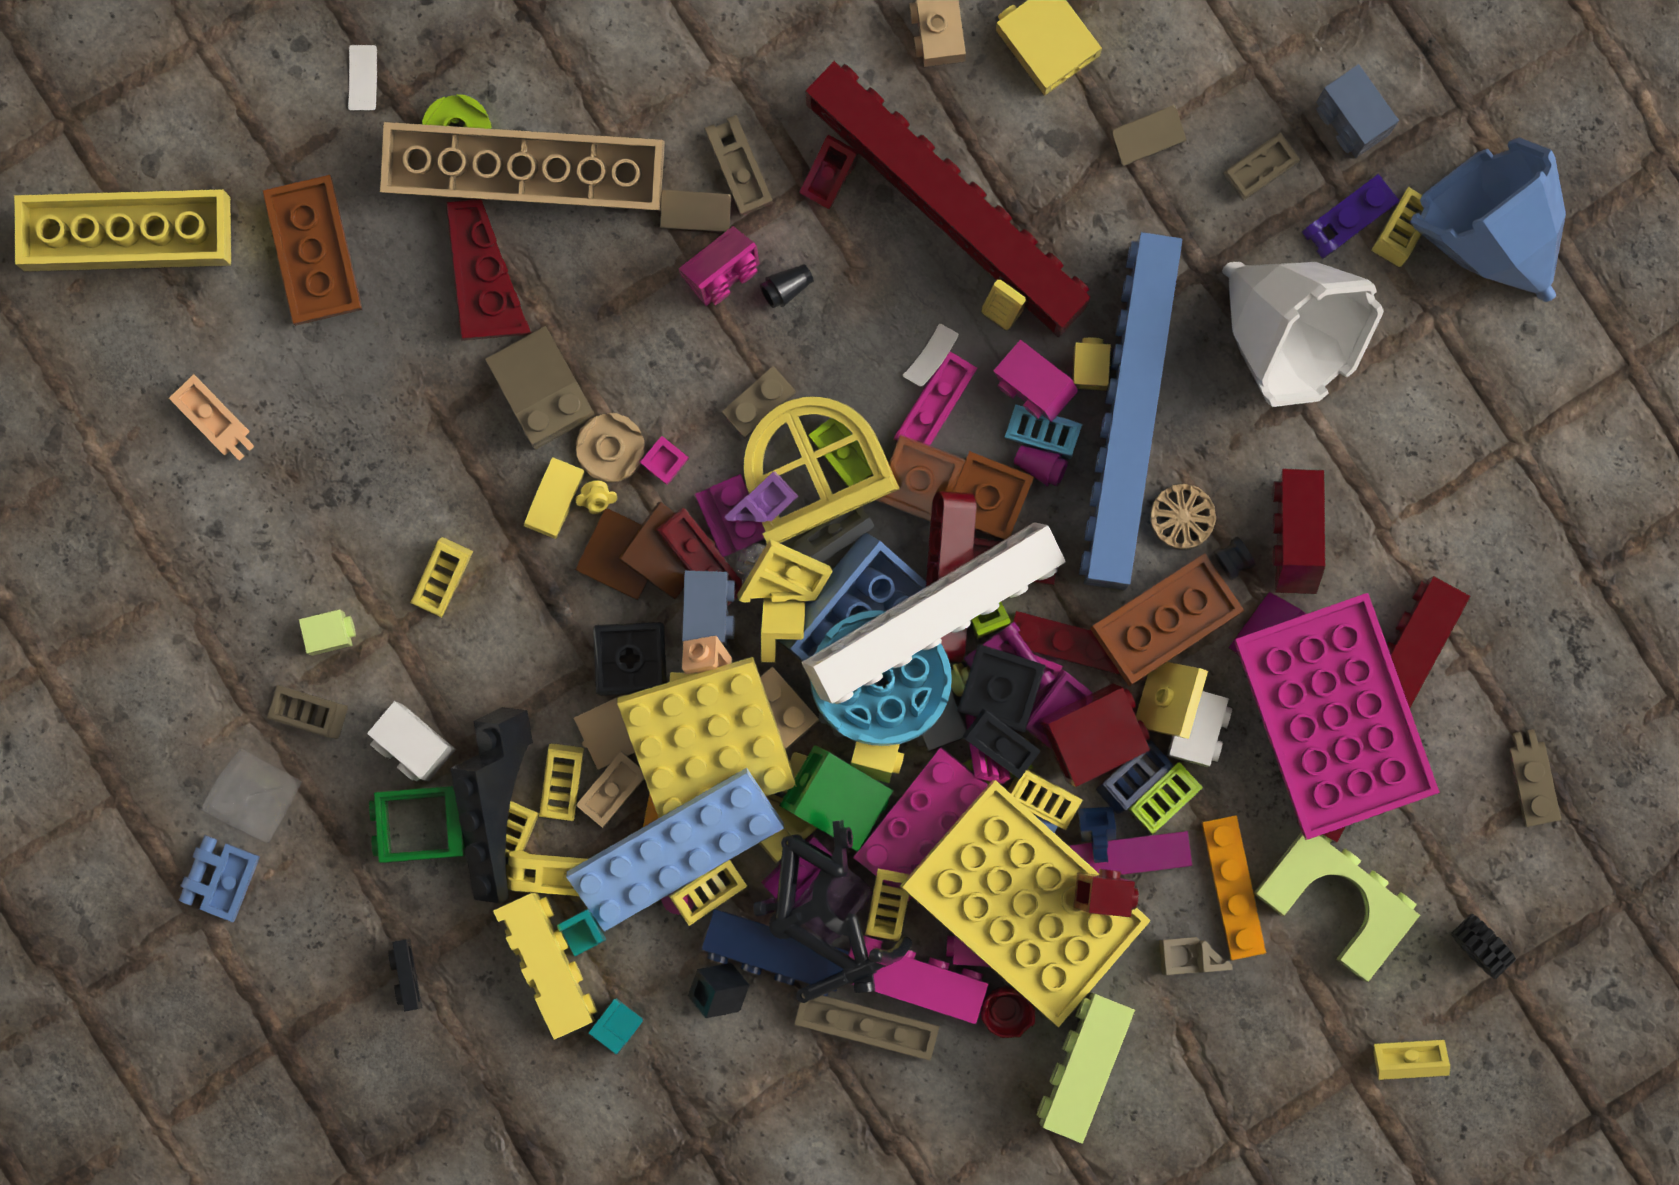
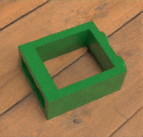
[369,786,466,863]

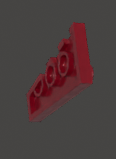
[446,199,531,341]

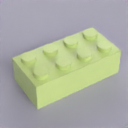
[1036,992,1135,1144]

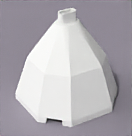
[1222,262,1384,407]

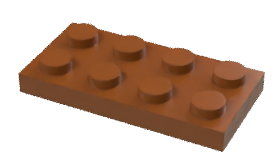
[263,175,362,326]
[1090,553,1244,687]

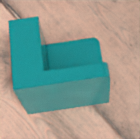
[557,909,606,956]
[589,998,643,1055]

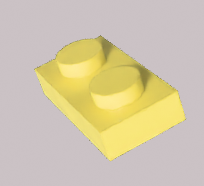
[1374,1040,1450,1080]

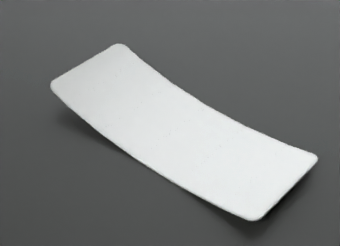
[348,45,377,110]
[903,324,959,386]

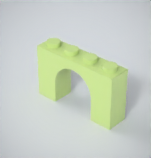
[1254,832,1420,982]

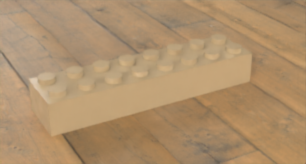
[380,122,665,211]

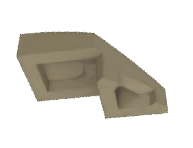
[1159,937,1233,975]

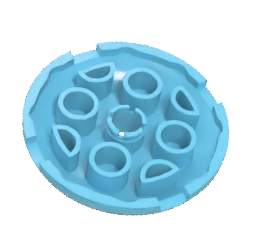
[810,610,952,746]

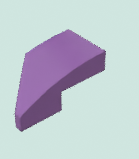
[725,471,799,522]

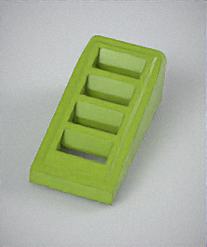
[1128,762,1203,835]

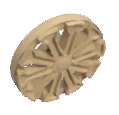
[1150,484,1216,550]

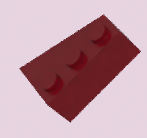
[1272,469,1325,594]

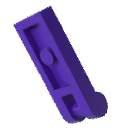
[1302,174,1399,259]

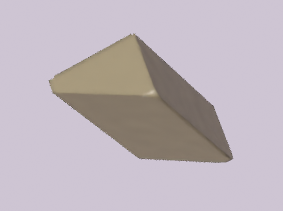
[1110,105,1187,167]
[660,190,732,233]

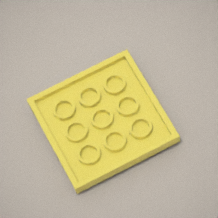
[617,657,796,818]

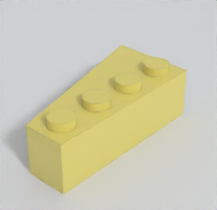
[493,893,598,1040]

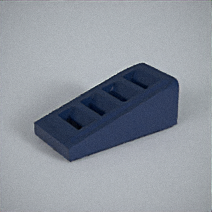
[1096,740,1174,814]

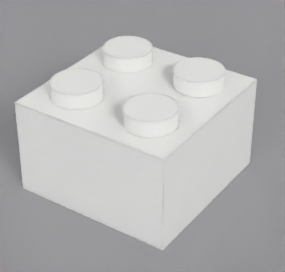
[367,701,456,781]

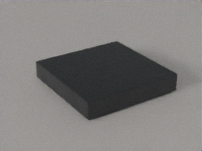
[957,644,1046,732]

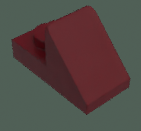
[799,134,859,209]

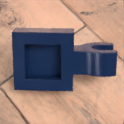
[1078,806,1116,863]

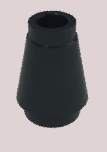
[760,264,814,308]

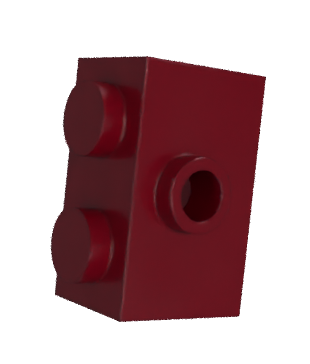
[1073,869,1139,918]

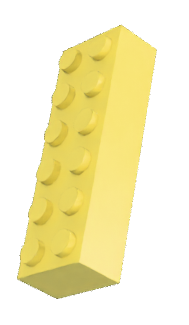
[14,189,231,271]

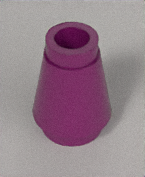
[1014,445,1068,487]

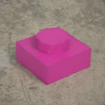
[640,436,689,485]

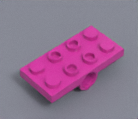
[853,747,989,901]

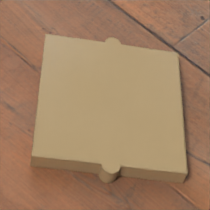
[574,695,635,770]

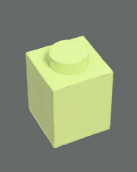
[299,610,356,656]

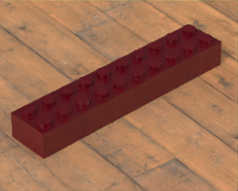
[805,61,1091,338]

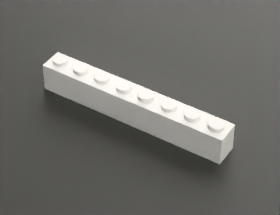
[801,522,1066,704]

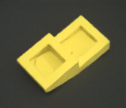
[524,457,584,539]

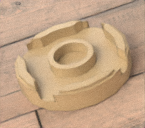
[576,413,645,483]

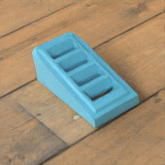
[1005,404,1082,459]

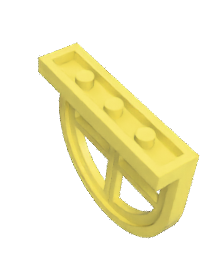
[744,397,900,543]

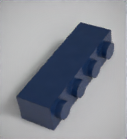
[701,909,849,997]

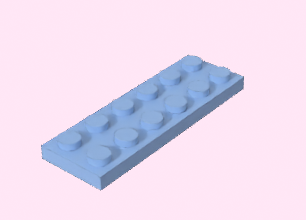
[566,768,784,932]

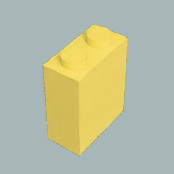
[996,0,1102,96]

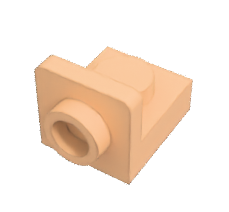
[682,636,732,674]

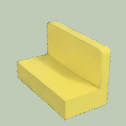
[761,598,806,662]

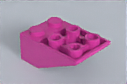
[679,226,760,306]

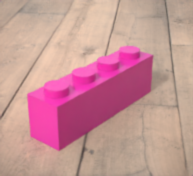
[849,935,988,1024]

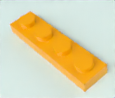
[1201,815,1266,960]

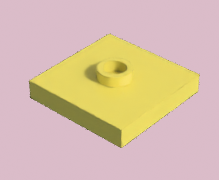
[1136,662,1208,739]

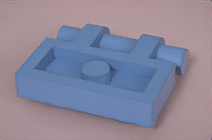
[178,835,260,922]

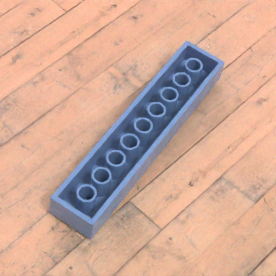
[1079,232,1182,590]

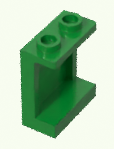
[779,745,893,851]

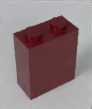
[1039,683,1150,787]

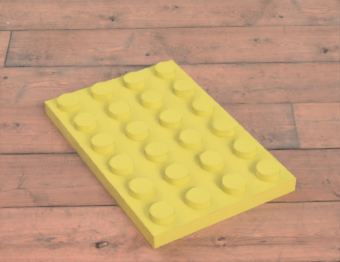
[900,780,1151,1027]

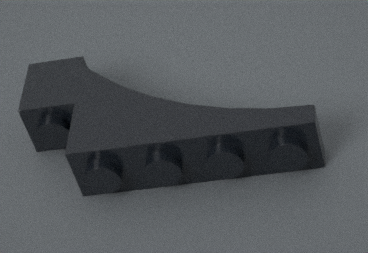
[450,707,533,904]

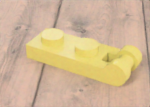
[507,851,588,896]

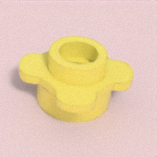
[575,481,617,514]
[951,663,970,697]

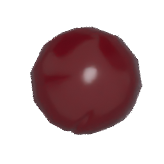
[981,985,1035,1038]

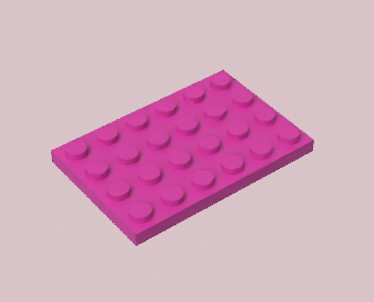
[1234,593,1440,840]

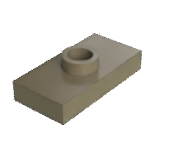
[1223,132,1300,202]

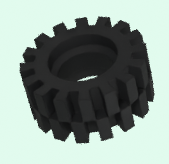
[1451,914,1516,979]

